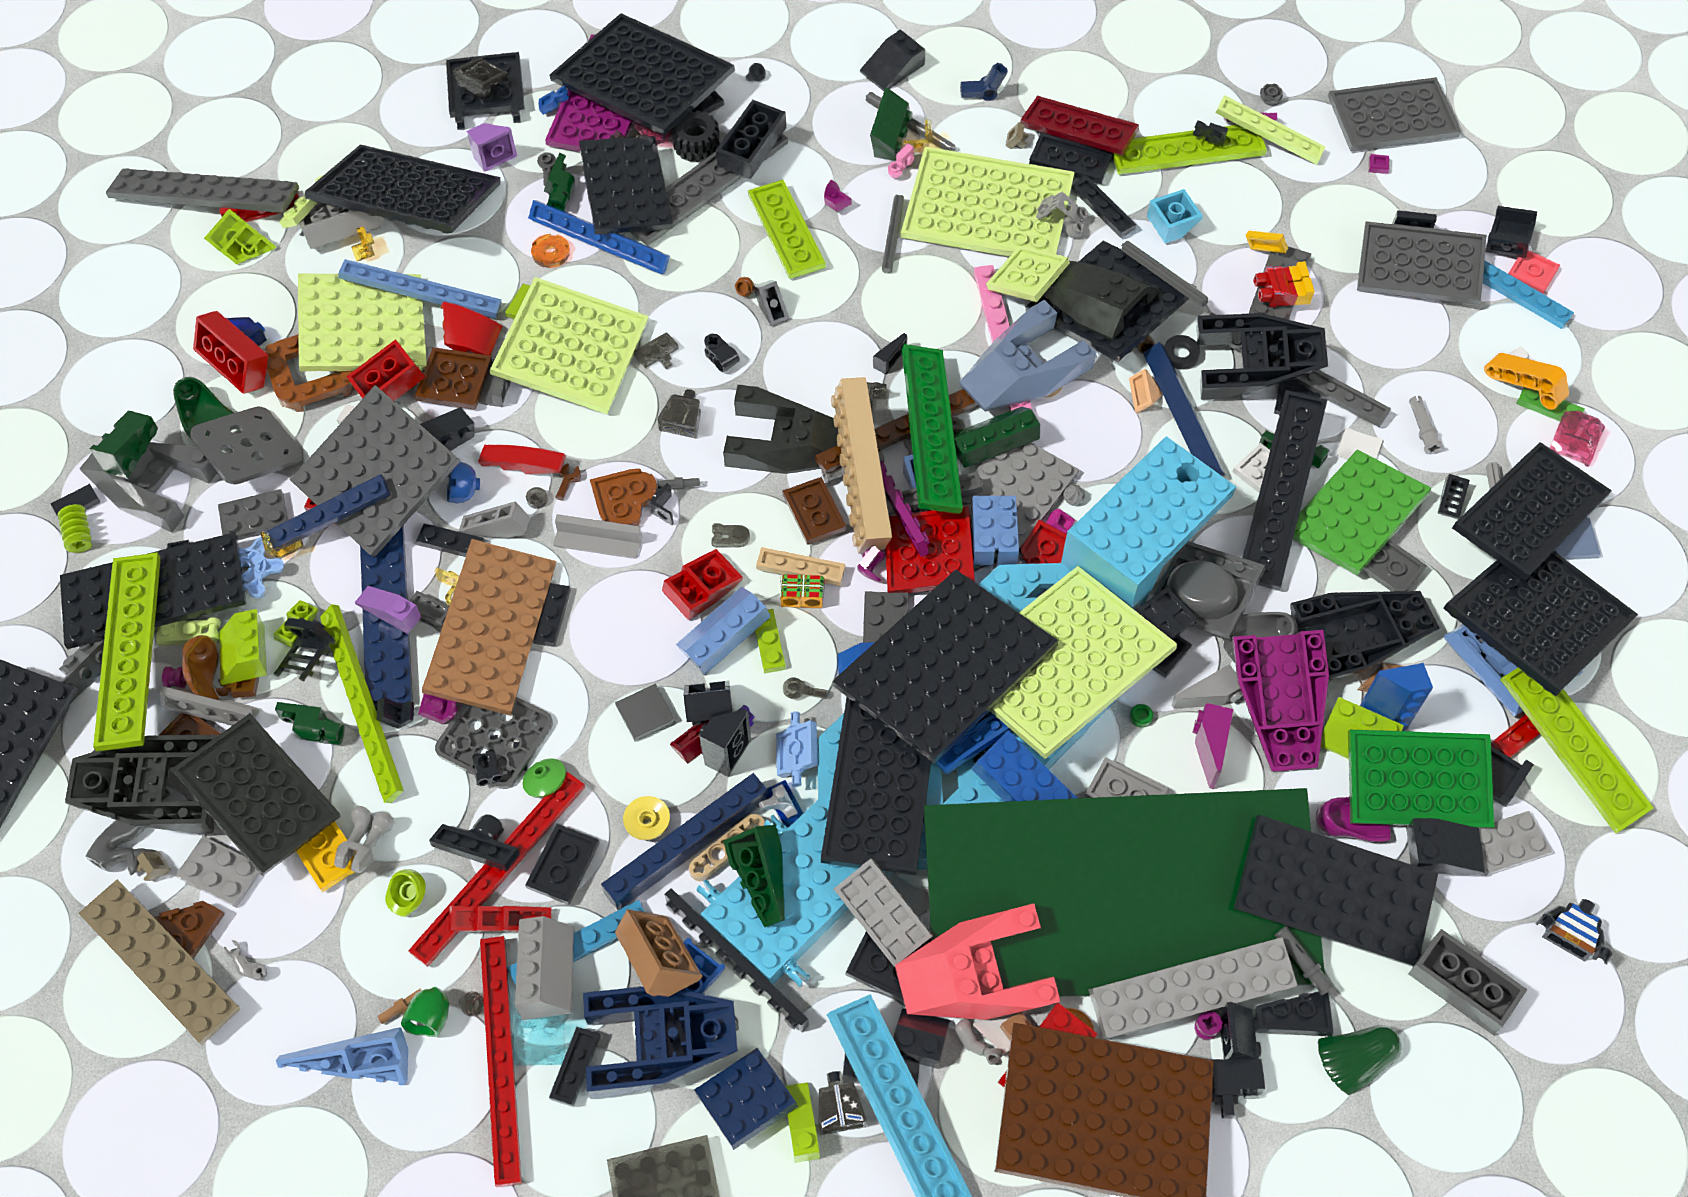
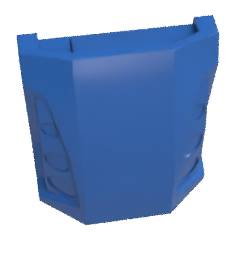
[682,938,725,994]

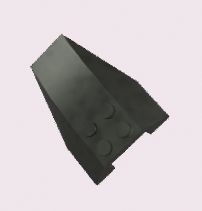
[1042,260,1160,341]

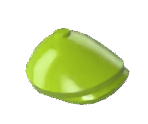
[385,869,426,917]

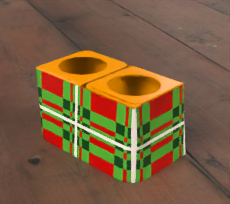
[780,574,825,608]

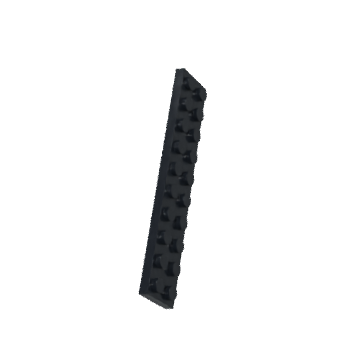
[1242,390,1328,590]

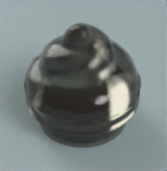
[458,991,484,1016]

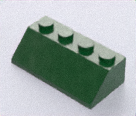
[953,407,1040,469]

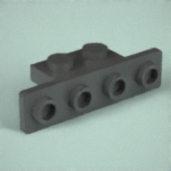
[59,640,104,703]

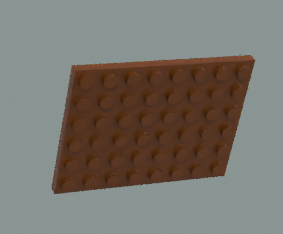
[994,1022,1213,1197]

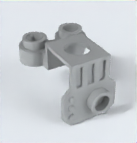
[1036,191,1088,238]

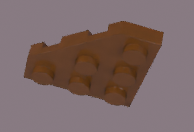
[154,901,225,959]

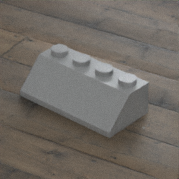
[515,916,574,1020]

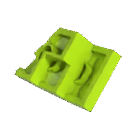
[203,209,276,264]

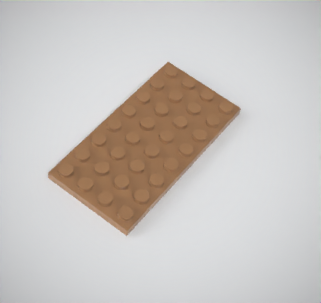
[422,539,557,715]

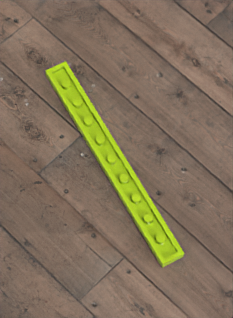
[320,604,404,803]

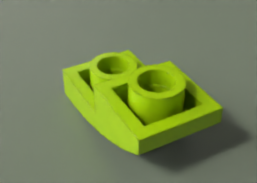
[273,600,318,647]

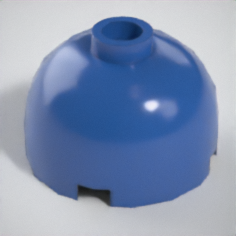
[447,462,480,504]

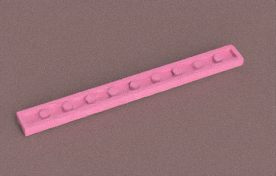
[974,265,1032,411]

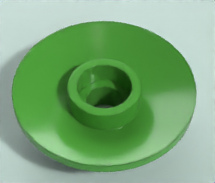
[522,758,566,798]

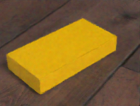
[1245,230,1288,253]

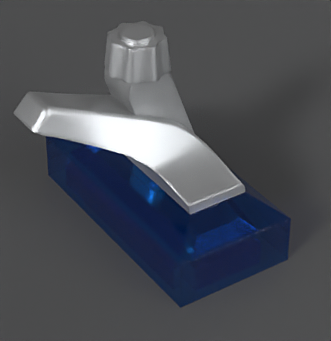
[759,780,803,828]

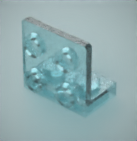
[514,1010,568,1065]

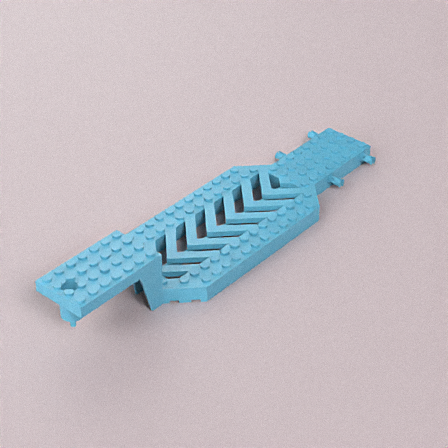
[696,436,1236,987]

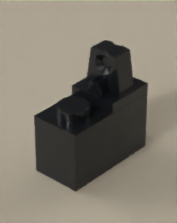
[1211,1059,1266,1119]

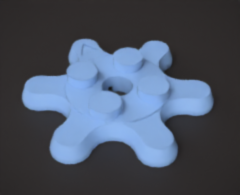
[239,537,284,599]

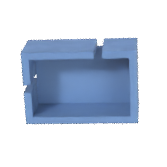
[971,496,1019,565]

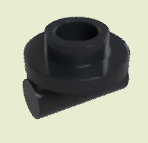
[745,63,766,82]

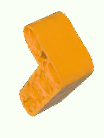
[1484,352,1569,410]

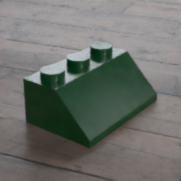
[870,88,913,161]

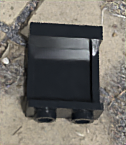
[1486,206,1538,258]
[1491,746,1534,807]

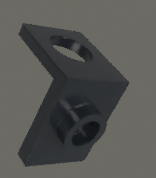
[650,483,674,526]

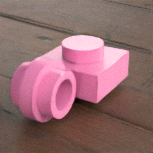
[888,143,914,178]

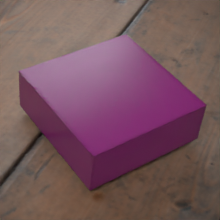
[1368,154,1389,174]

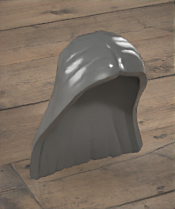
[1222,612,1298,663]

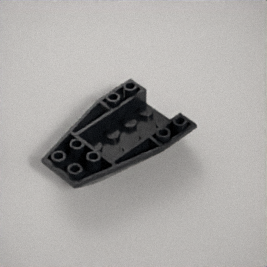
[1290,591,1440,680]

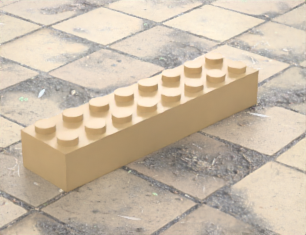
[831,377,892,554]

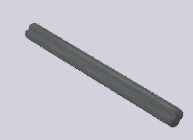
[865,92,956,151]
[1121,241,1208,307]

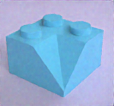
[1147,189,1203,244]

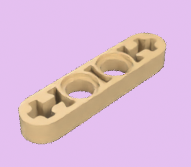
[689,814,765,882]

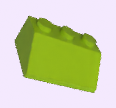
[219,609,267,685]
[1320,697,1404,759]

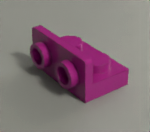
[418,694,457,724]

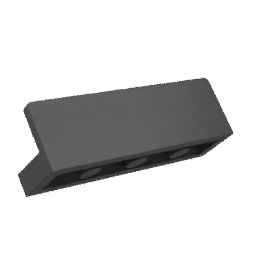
[479,338,511,408]

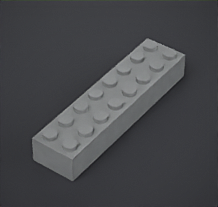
[1088,937,1297,1038]

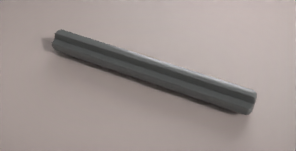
[882,194,904,273]

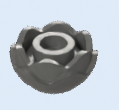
[1260,83,1283,105]

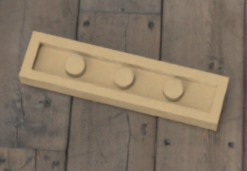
[756,547,845,586]

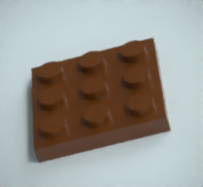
[415,347,493,410]

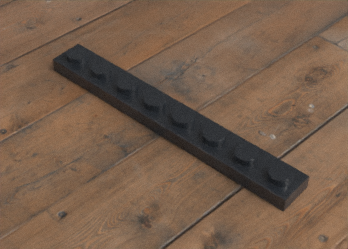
[664,888,809,1032]

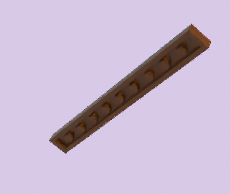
[815,389,979,475]

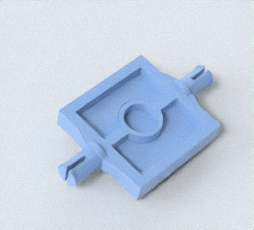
[776,711,818,787]

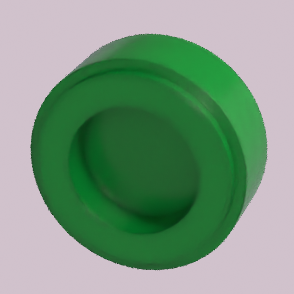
[1130,704,1153,728]

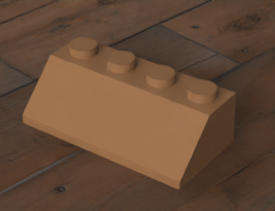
[615,909,702,997]

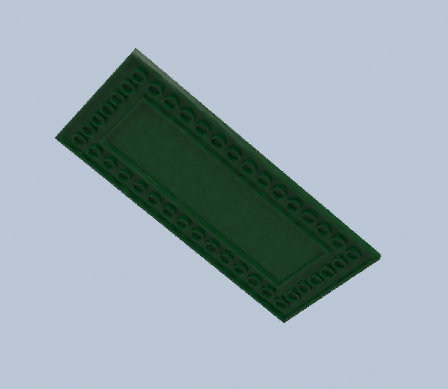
[924,788,1325,997]

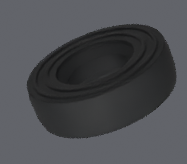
[1164,335,1200,369]

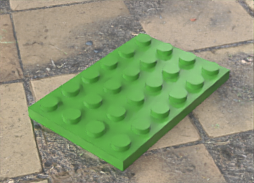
[1293,449,1431,576]

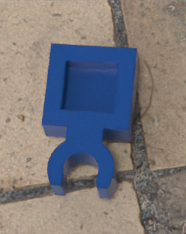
[538,86,569,115]

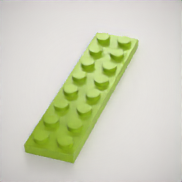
[1113,125,1267,175]
[1500,668,1654,834]

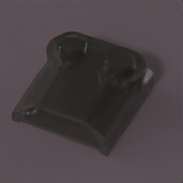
[454,57,508,97]

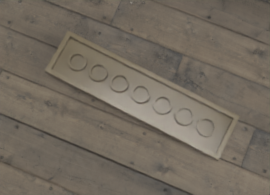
[79,879,241,1045]

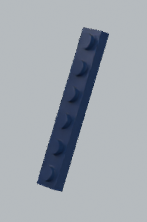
[267,474,391,551]

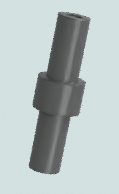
[657,477,700,490]

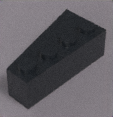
[420,407,475,451]

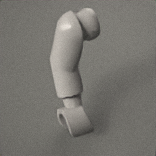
[224,940,267,981]
[955,1018,1004,1065]

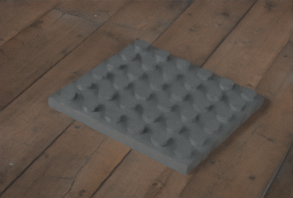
[290,385,461,557]

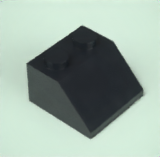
[1219,1002,1261,1059]
[893,1008,950,1069]

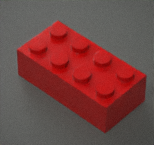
[193,310,268,394]

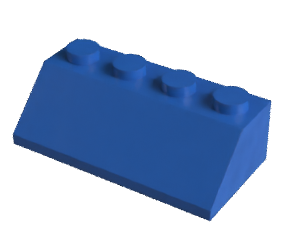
[1360,663,1433,731]

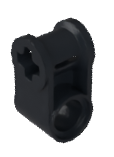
[704,333,740,373]

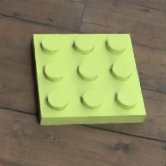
[986,246,1070,302]

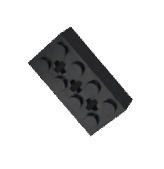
[716,99,787,179]

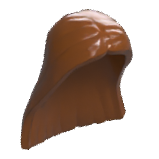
[182,635,219,700]

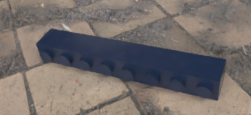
[601,773,769,911]

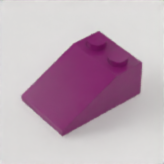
[1192,703,1233,789]

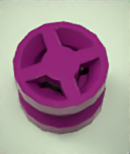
[161,666,187,689]
[1194,1011,1222,1041]

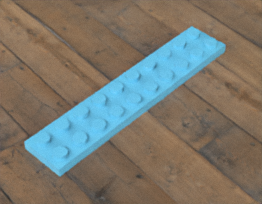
[827,994,972,1197]

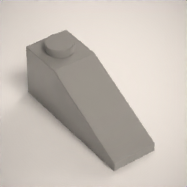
[458,501,530,538]
[1171,664,1243,709]

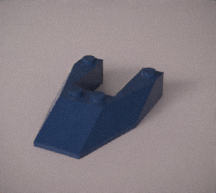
[583,986,738,1099]

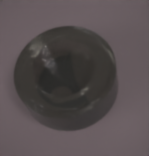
[526,487,548,509]

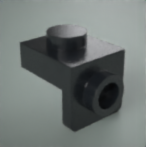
[377,697,414,729]

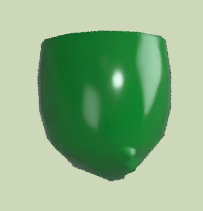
[401,986,449,1037]

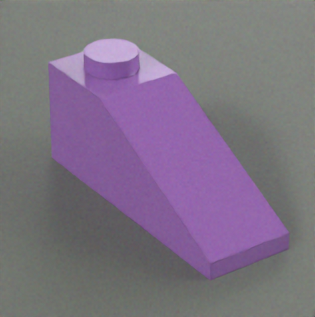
[354,586,421,634]

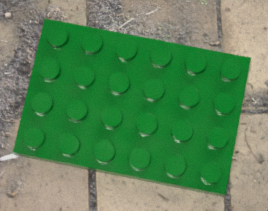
[1348,729,1494,828]

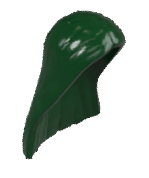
[173,376,235,438]
[1318,1025,1402,1095]

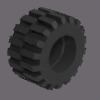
[671,111,720,162]

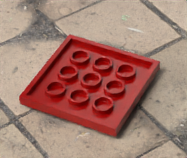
[885,506,975,593]

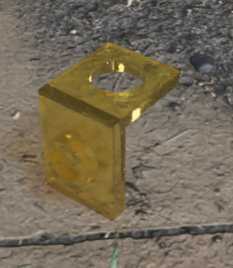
[903,119,932,148]
[260,532,304,559]
[434,567,459,605]

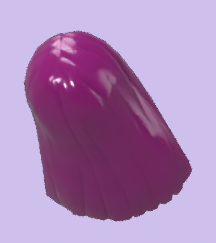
[1316,796,1391,842]

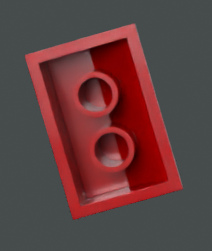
[346,339,426,401]

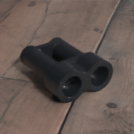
[472,749,504,786]

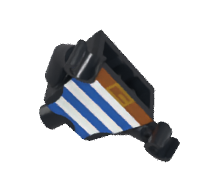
[1535,899,1613,965]

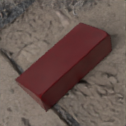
[670,720,710,764]

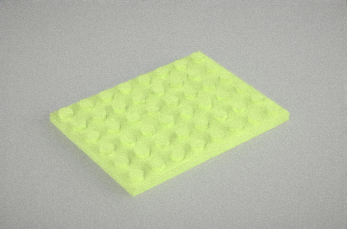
[901,146,1074,257]
[990,566,1177,759]

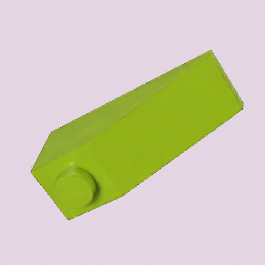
[785,1082,820,1163]

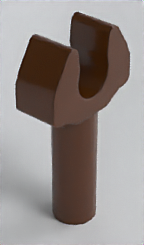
[555,463,581,501]

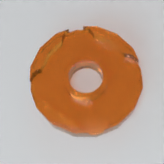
[531,234,570,268]

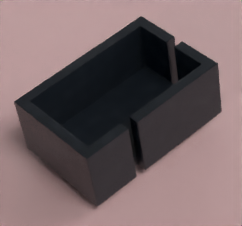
[683,680,733,725]

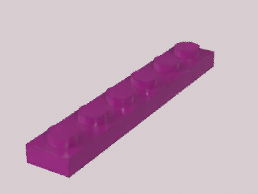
[880,461,929,557]

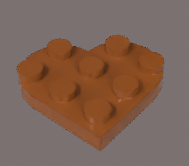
[589,468,657,526]

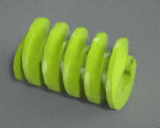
[58,504,93,553]

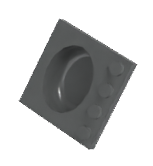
[1153,541,1265,639]

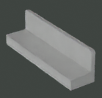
[553,514,643,559]
[159,686,260,726]

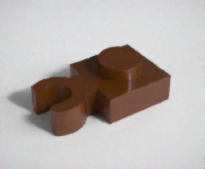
[216,677,259,698]

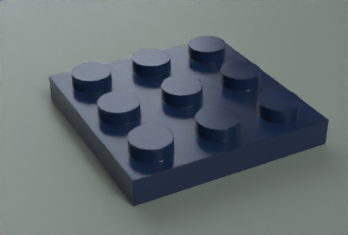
[694,1048,798,1150]

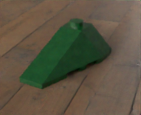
[723,824,785,928]

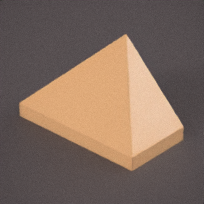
[1129,369,1163,413]

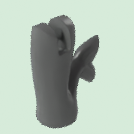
[85,820,156,876]

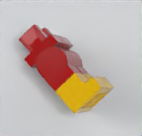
[1253,261,1315,307]

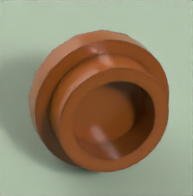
[735,276,755,297]

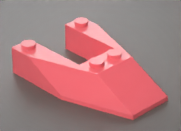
[895,904,1060,1020]

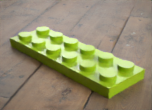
[748,179,826,279]

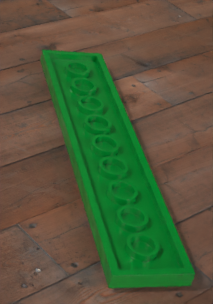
[902,344,963,514]

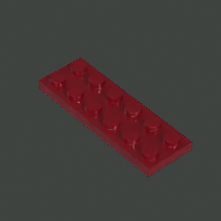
[1020,95,1139,156]

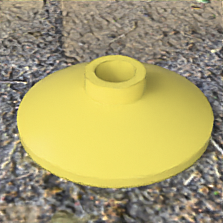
[623,796,670,841]

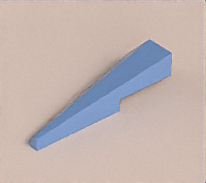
[275,1027,408,1085]

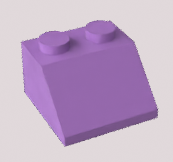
[467,123,517,172]

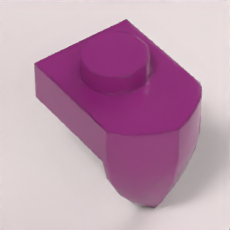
[824,179,852,211]
[857,545,886,582]

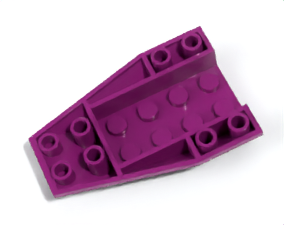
[1232,630,1329,772]

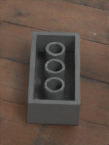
[1408,929,1528,1036]

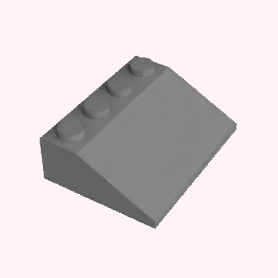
[299,203,385,250]

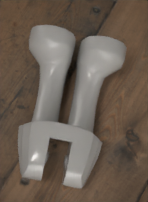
[334,806,395,873]

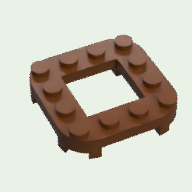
[265,334,354,412]

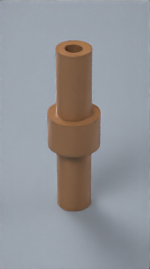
[377,988,422,1024]

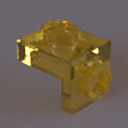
[351,226,375,261]

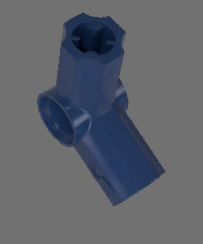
[960,62,1008,101]

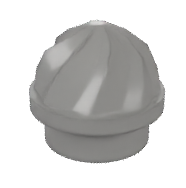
[1063,484,1085,506]

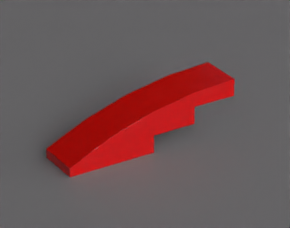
[478,444,566,475]
[449,906,552,932]

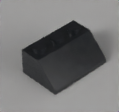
[699,709,751,777]

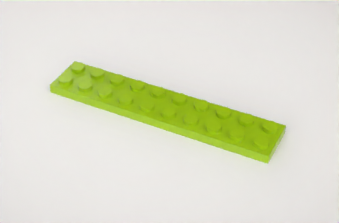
[93,552,161,752]

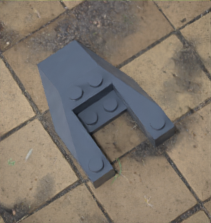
[959,300,1097,412]

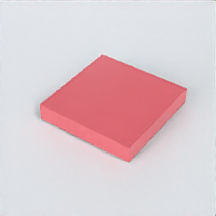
[1508,250,1560,294]

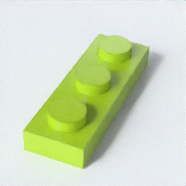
[755,609,786,674]

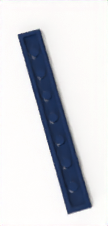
[1143,342,1226,476]

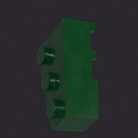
[89,410,158,479]

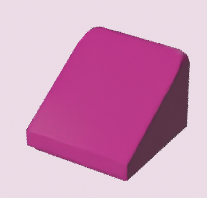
[1046,508,1075,534]

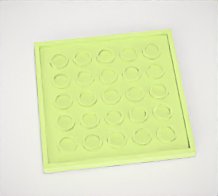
[298,273,427,371]
[490,277,649,415]

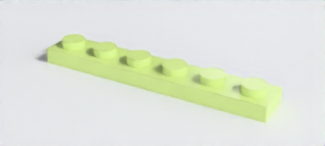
[1215,95,1326,164]

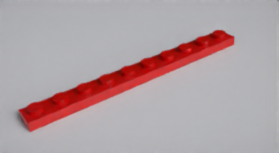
[408,772,586,968]
[480,936,522,1188]

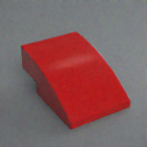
[662,549,743,620]

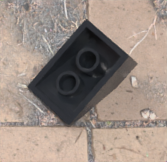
[860,29,925,92]
[1406,818,1485,875]

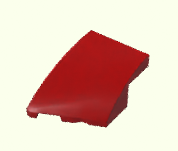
[441,302,502,356]

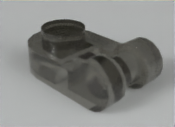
[711,523,750,548]

